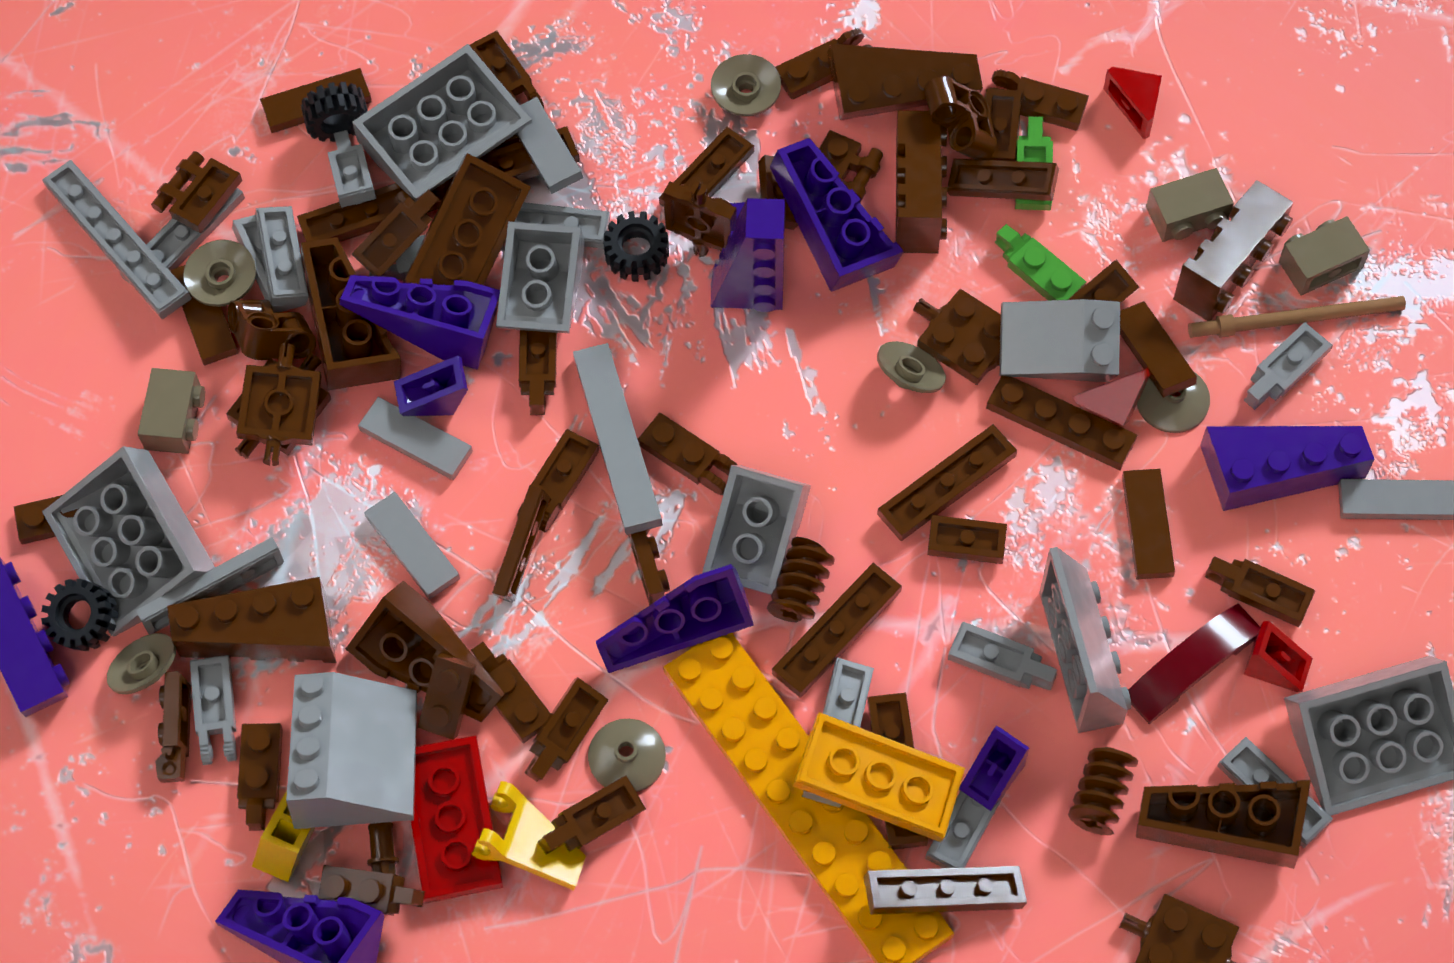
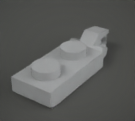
[327,130,376,208]
[1244,322,1333,410]
[948,622,1057,691]

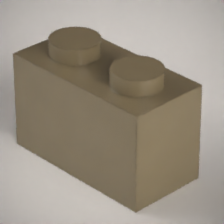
[1146,168,1234,242]
[1279,216,1370,296]
[137,368,205,454]

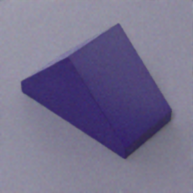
[394,355,468,416]
[959,726,1030,811]

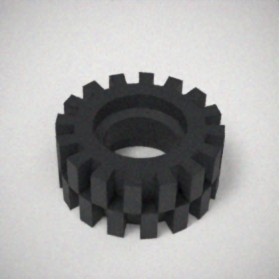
[301,82,368,142]
[603,211,669,282]
[41,579,118,651]

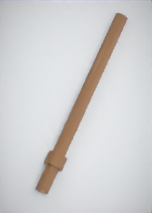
[1188,296,1406,338]

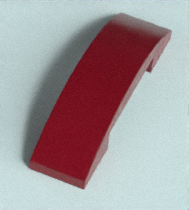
[1128,603,1260,724]

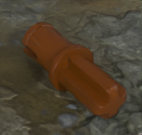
[367,822,399,875]

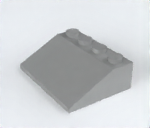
[352,44,532,201]
[42,446,215,636]
[1039,547,1131,733]
[1284,656,1454,816]
[286,672,417,829]

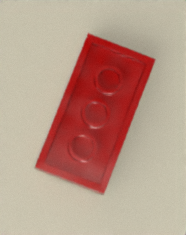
[411,735,503,903]

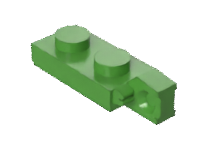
[1015,117,1053,211]
[995,224,1087,301]

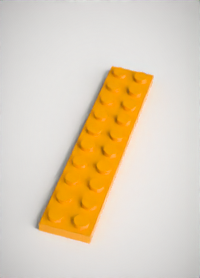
[663,633,954,963]

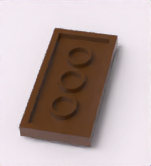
[403,153,531,285]

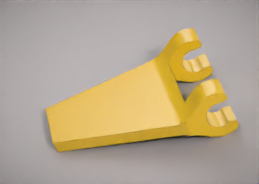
[472,781,586,891]

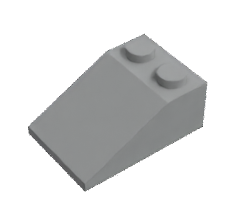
[496,222,585,334]
[999,299,1120,382]
[702,465,811,595]

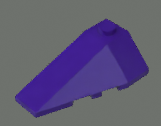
[339,275,500,370]
[596,564,754,673]
[215,889,384,963]

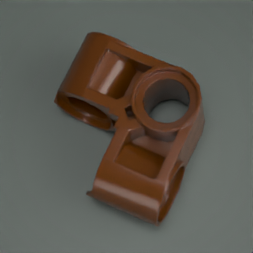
[924,77,997,160]
[228,300,316,360]

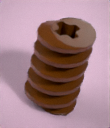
[767,536,835,622]
[1068,747,1138,835]

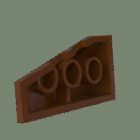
[345,581,505,722]

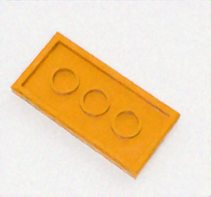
[793,712,965,842]

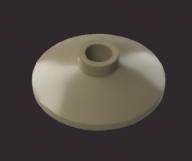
[711,54,781,116]
[184,240,256,307]
[877,341,946,393]
[1137,371,1210,433]
[107,633,176,695]
[588,719,666,792]

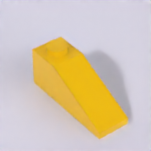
[252,790,315,882]

